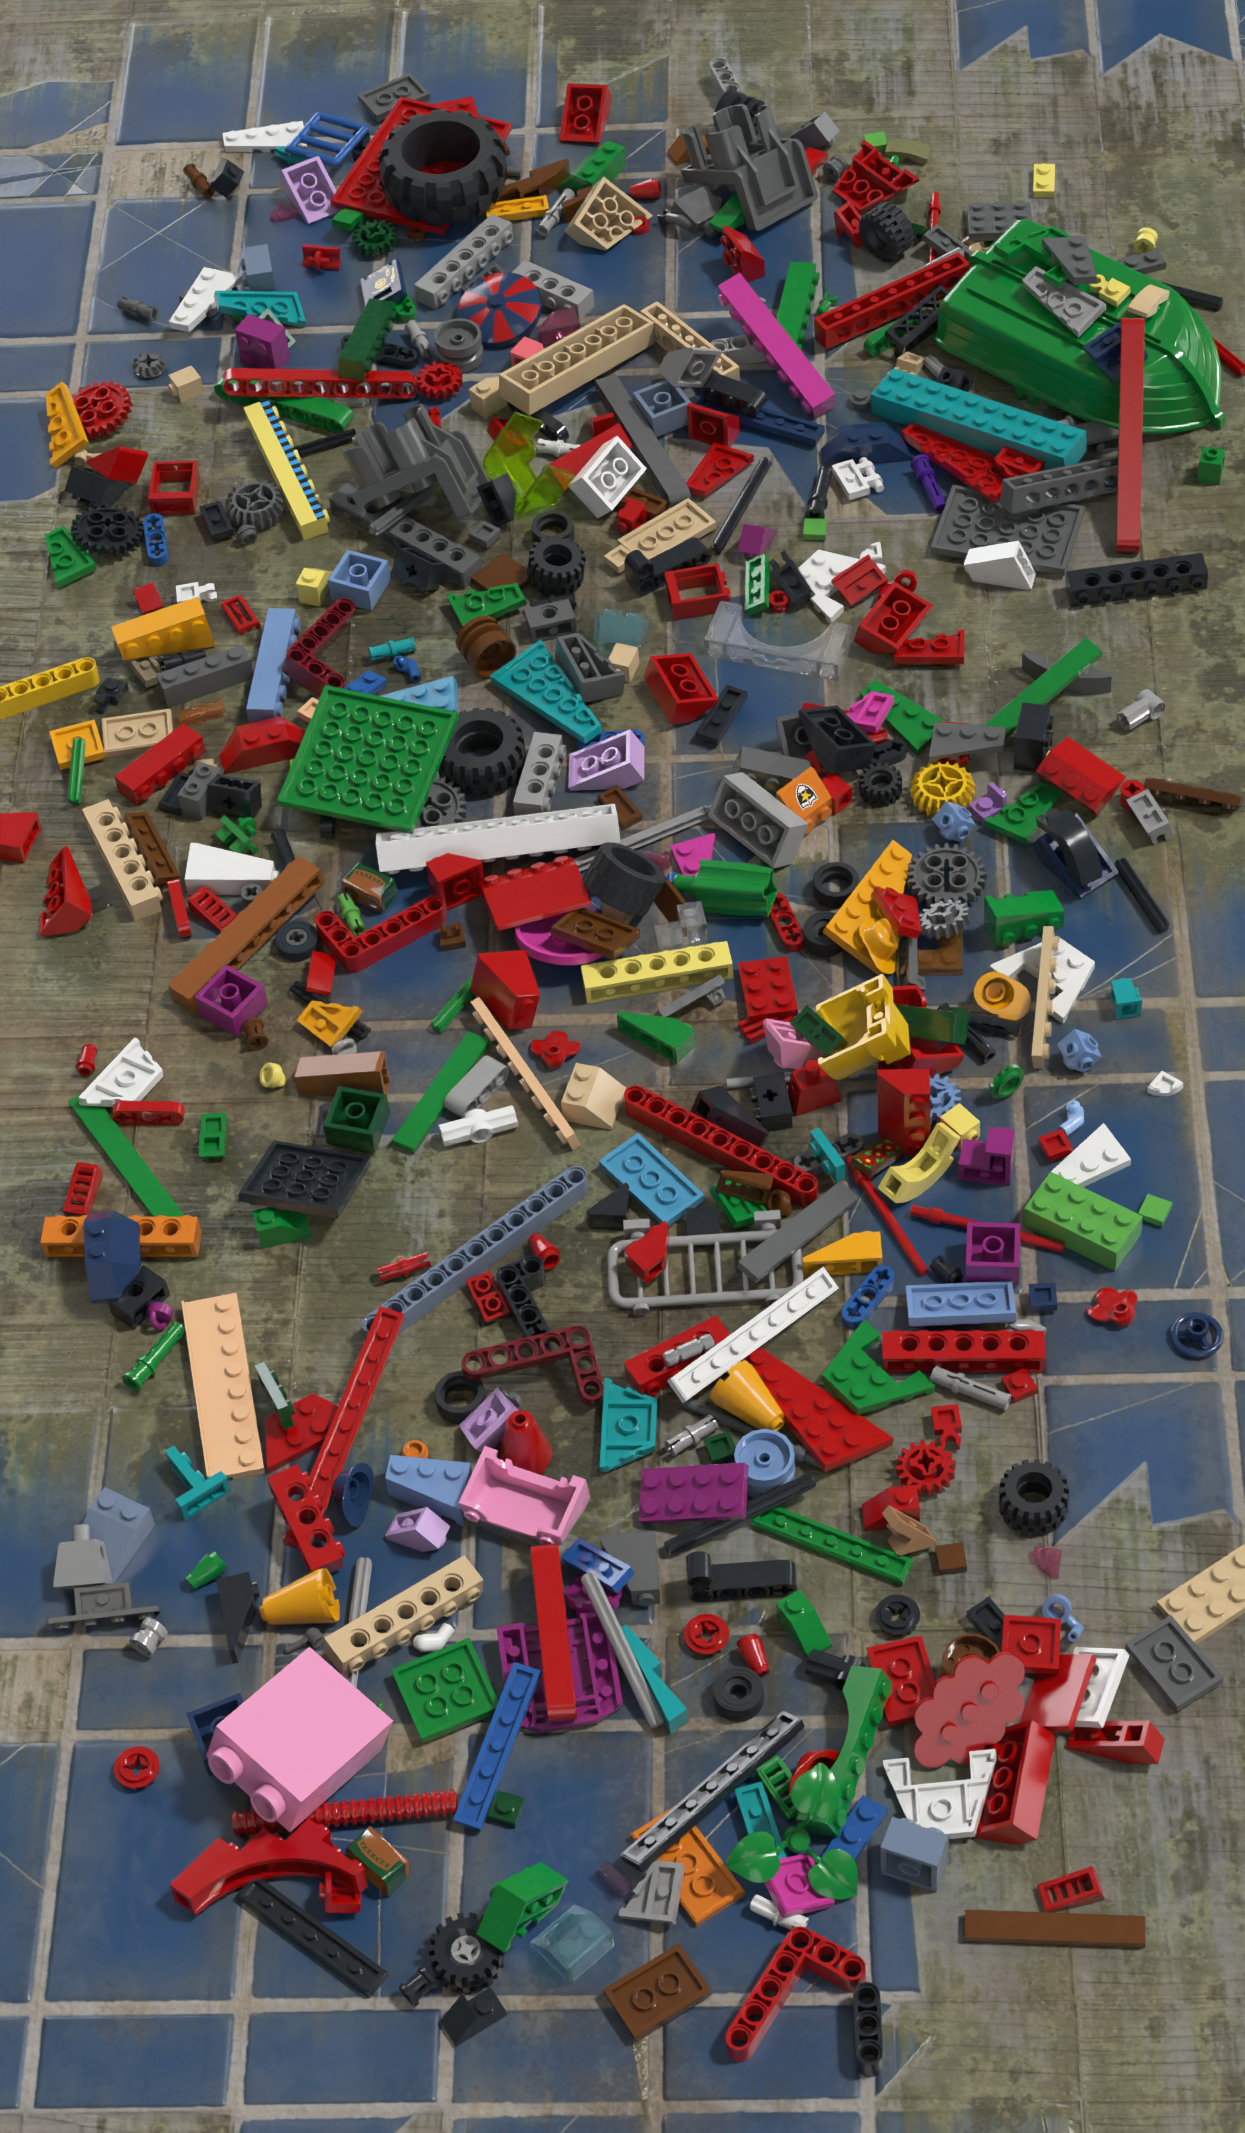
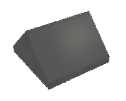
[776,707,819,760]

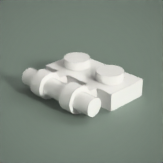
[832,457,884,500]

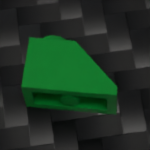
[252,1207,312,1249]
[776,1589,832,1658]

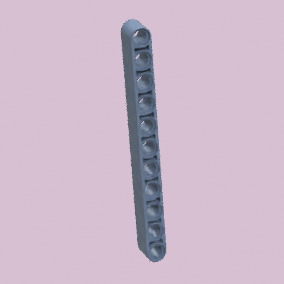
[362,1166,589,1340]

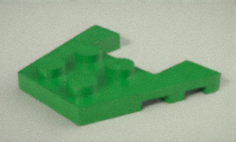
[993,226,1072,289]
[821,1320,935,1415]

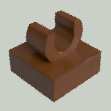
[438,921,466,952]

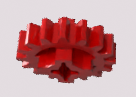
[416,361,463,401]
[896,1439,956,1497]

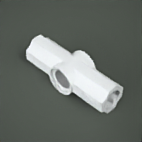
[439,1105,519,1147]

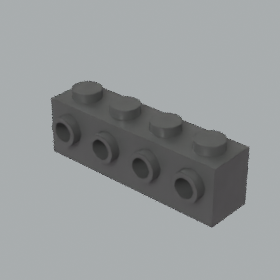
[156,645,254,708]

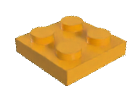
[49,719,106,770]

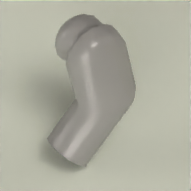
[1006,1319,1047,1334]

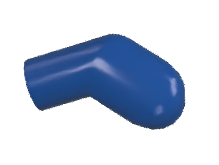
[393,655,421,683]

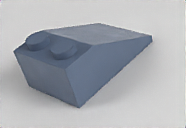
[82,1487,155,1583]

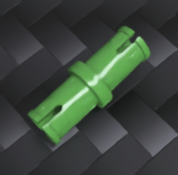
[337,893,366,937]

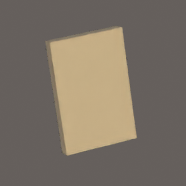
[102,709,173,758]

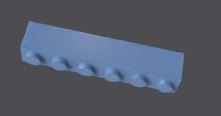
[246,608,301,724]

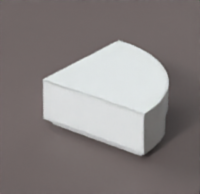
[860,542,883,564]
[1147,1071,1183,1096]

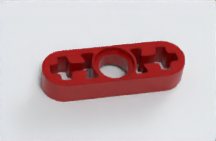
[167,879,192,938]
[768,893,804,952]
[111,1101,185,1125]

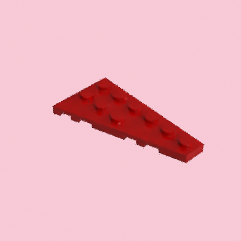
[901,422,1006,504]
[738,1348,894,1472]

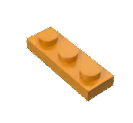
[486,195,549,221]

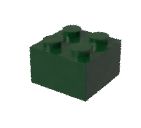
[323,1086,390,1153]

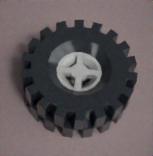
[428,1912,505,1994]

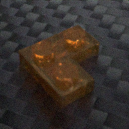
[917,930,963,975]

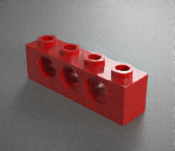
[624,1315,730,1396]
[267,1464,346,1573]

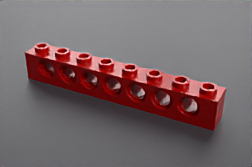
[814,252,969,350]

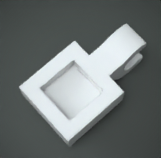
[176,582,217,603]

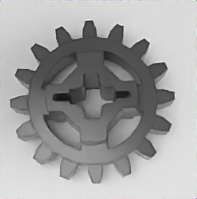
[919,900,972,939]

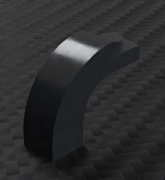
[1036,808,1103,886]

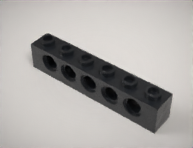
[1065,553,1208,607]

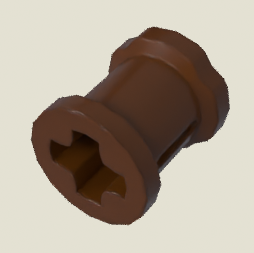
[242,1017,269,1050]

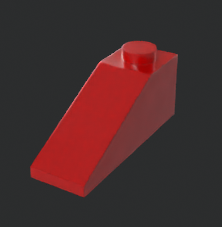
[1067,1721,1165,1764]

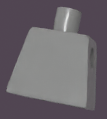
[53,1524,113,1590]

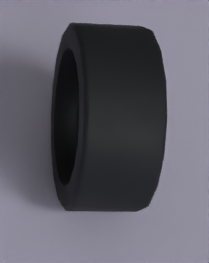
[531,510,575,543]
[813,862,859,909]
[434,1371,486,1424]

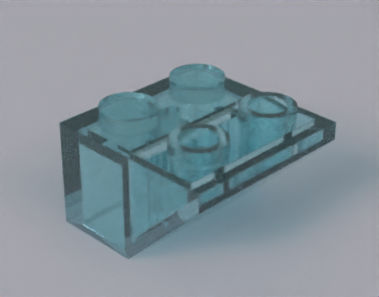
[593,609,651,647]

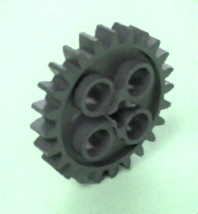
[415,775,467,828]
[907,843,986,907]

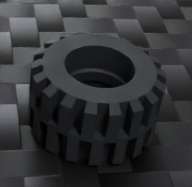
[858,202,915,262]
[527,536,586,596]
[999,1459,1069,1536]

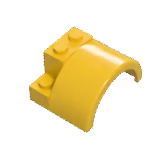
[816,974,910,1080]

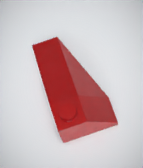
[39,846,92,936]

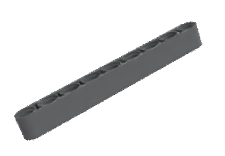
[594,374,691,509]

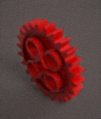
[71,380,133,440]

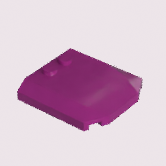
[496,1611,623,1733]

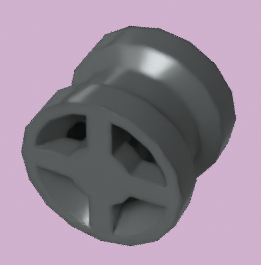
[822,155,849,181]

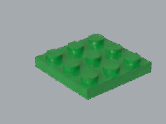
[391,1638,499,1744]

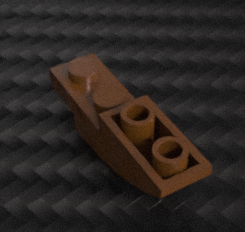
[497,159,570,202]

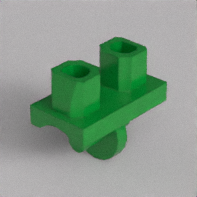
[215,815,259,854]

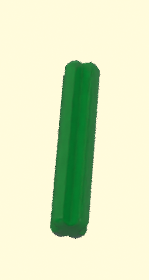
[67,738,86,804]
[431,975,474,1033]

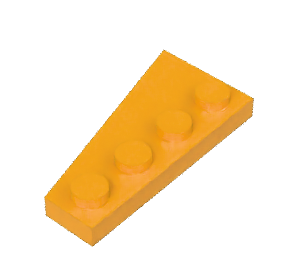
[46,382,89,468]

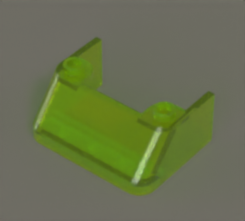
[483,412,575,516]

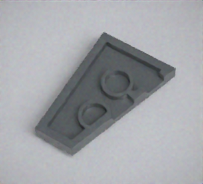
[1041,236,1097,285]
[929,722,1006,764]

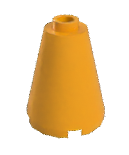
[710,1360,784,1431]
[259,1568,340,1625]

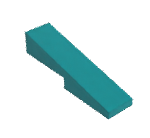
[621,1624,688,1735]

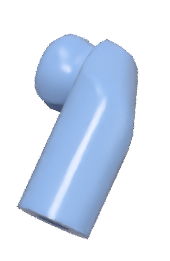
[1058,1100,1084,1137]

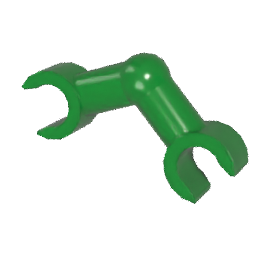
[817,291,838,315]

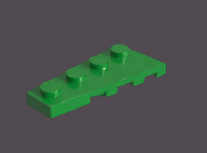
[860,679,946,756]

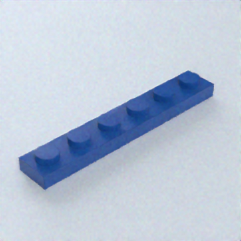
[453,1662,541,1832]

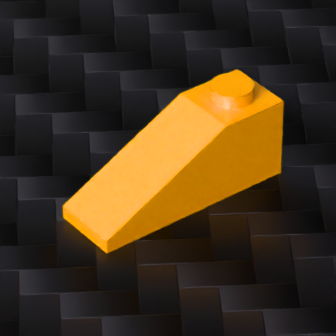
[803,1231,882,1277]

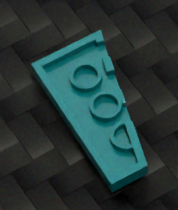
[214,290,306,328]

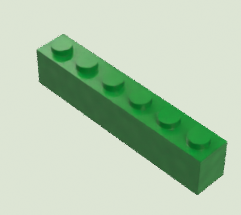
[776,261,820,351]

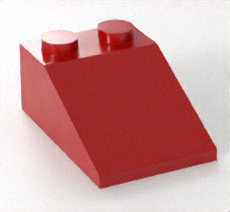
[559,83,612,144]

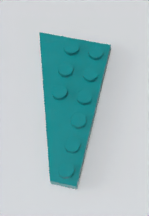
[490,639,602,744]

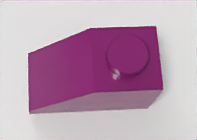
[738,524,776,558]

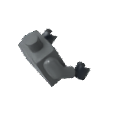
[657,184,722,238]

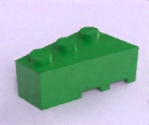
[984,890,1065,949]
[476,1862,569,1953]

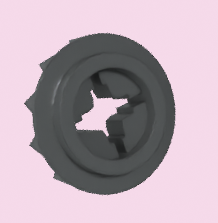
[132,351,167,378]

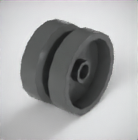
[434,318,484,373]

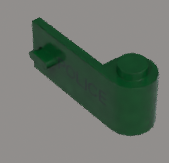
[896,1004,970,1045]

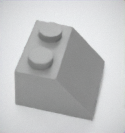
[658,347,722,388]

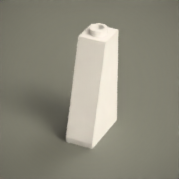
[185,843,279,895]

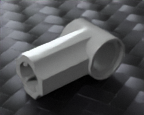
[1117,689,1166,730]

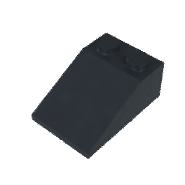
[798,705,876,774]

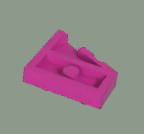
[846,691,894,733]

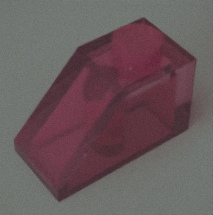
[537,307,580,348]

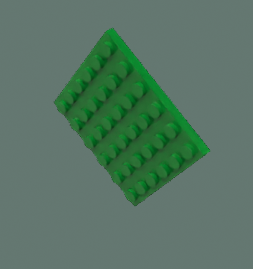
[277,685,459,834]

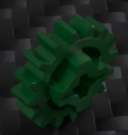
[352,219,398,257]

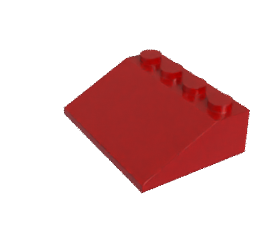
[478,856,592,931]

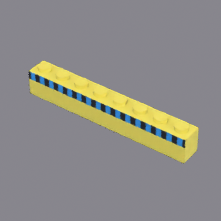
[243,399,330,541]

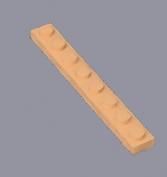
[471,997,581,1151]

